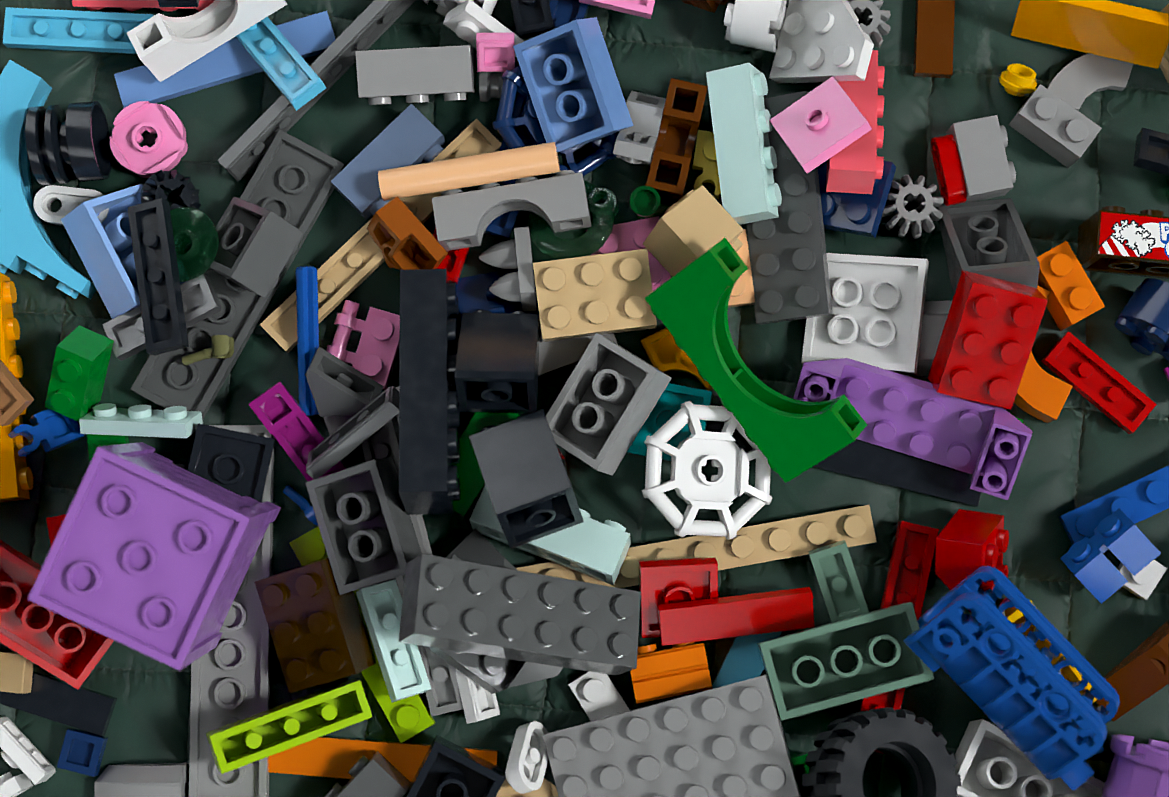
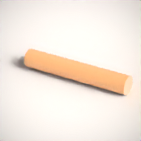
[378,142,560,201]

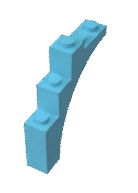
[0,60,97,299]

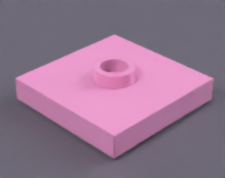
[769,76,872,174]

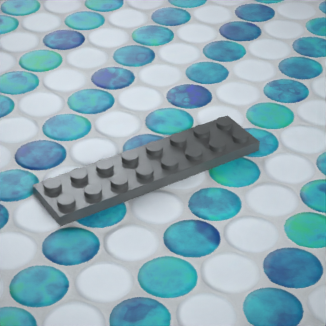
[130,129,346,421]

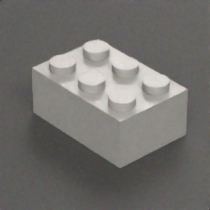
[546,332,672,476]

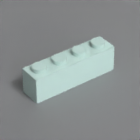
[706,63,782,225]
[469,484,631,586]

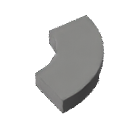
[1047,53,1133,110]

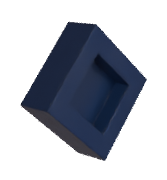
[57,728,108,777]

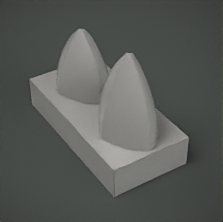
[479,227,537,312]

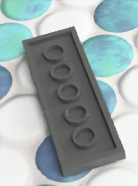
[746,91,833,325]

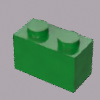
[45,325,114,422]

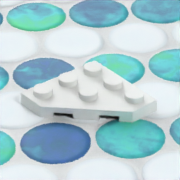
[769,0,874,83]

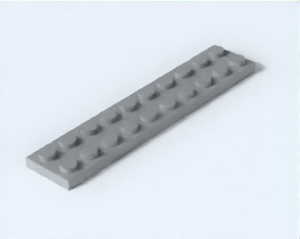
[189,425,274,797]

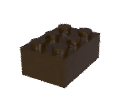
[254,557,376,693]

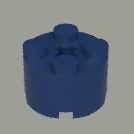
[1114,278,1169,361]

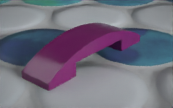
[248,381,346,482]

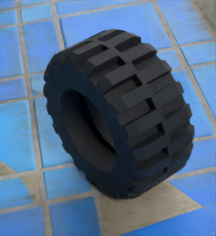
[802,707,962,797]

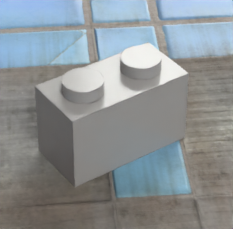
[1009,84,1102,168]
[946,115,1016,203]

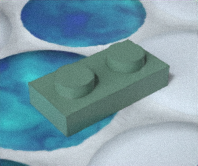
[808,540,869,623]

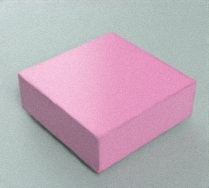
[476,33,515,72]

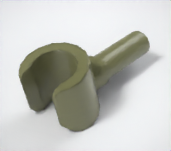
[182,335,234,365]

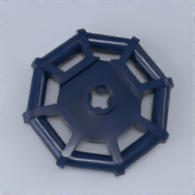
[492,65,627,177]

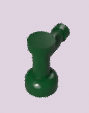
[630,186,673,220]

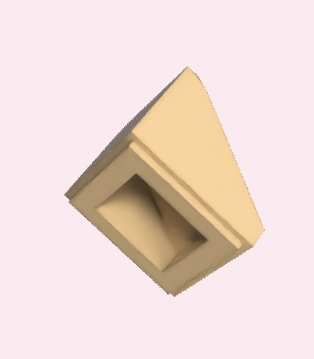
[0,652,34,694]

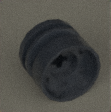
[25,101,112,185]

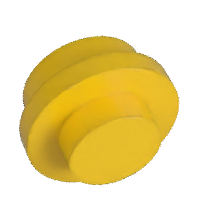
[999,64,1037,96]

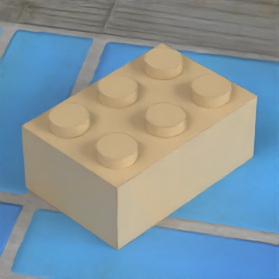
[533,248,657,342]

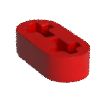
[931,134,967,206]

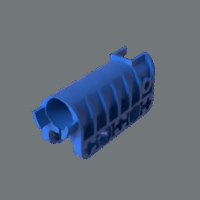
[903,566,1120,791]

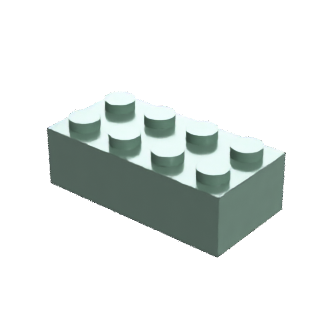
[757,602,934,721]

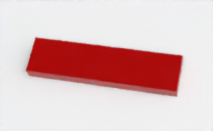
[658,587,814,646]

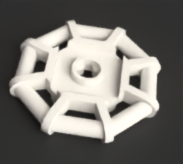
[642,401,772,540]

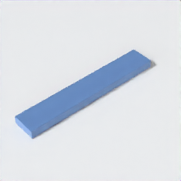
[114,11,336,108]

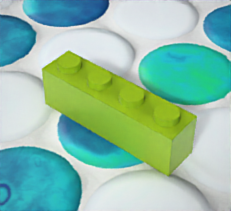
[205,678,373,774]

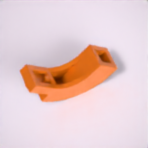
[1014,285,1073,423]

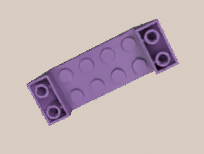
[793,358,1032,500]

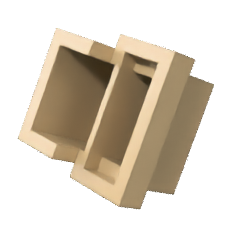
[643,185,744,276]

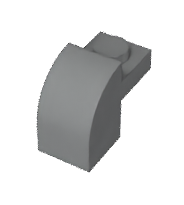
[613,91,666,165]

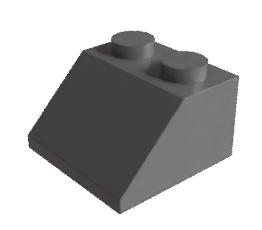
[196,196,304,298]

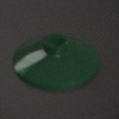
[170,207,219,282]

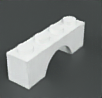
[127,0,287,82]

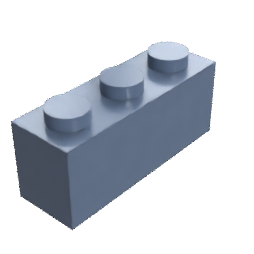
[331,103,446,220]

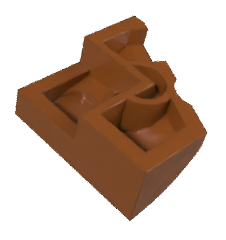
[367,196,448,270]

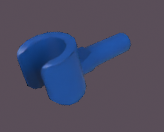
[283,485,318,526]

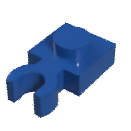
[8,409,84,456]

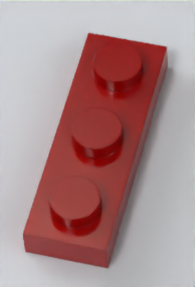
[1041,331,1157,434]

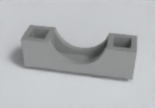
[432,170,592,251]

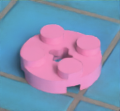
[110,101,188,178]

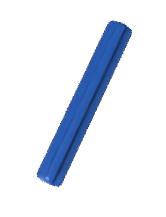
[296,266,319,416]

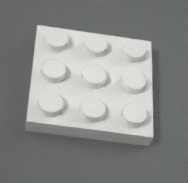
[801,253,929,374]

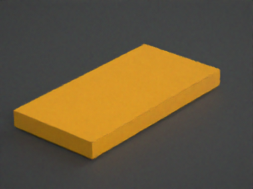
[1011,0,1169,69]

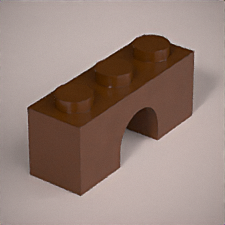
[646,78,708,203]

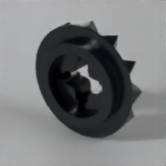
[140,170,202,229]

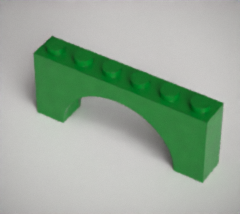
[644,237,867,483]

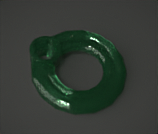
[527,181,619,260]

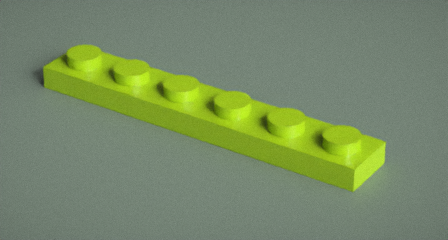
[290,526,436,743]

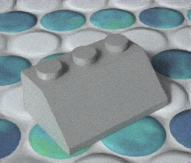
[355,45,474,105]

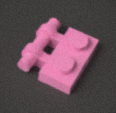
[326,300,400,390]

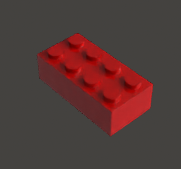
[0,540,114,689]

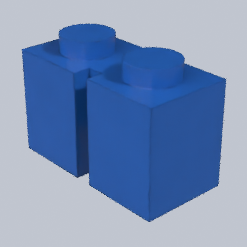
[1060,508,1161,604]

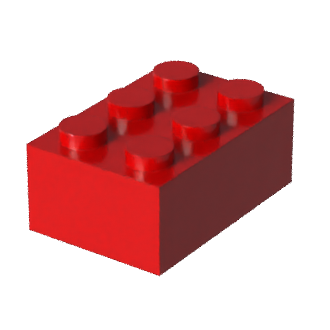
[928,270,1048,410]

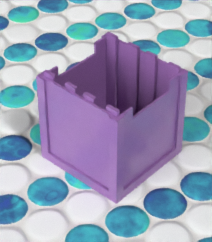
[28,442,281,671]

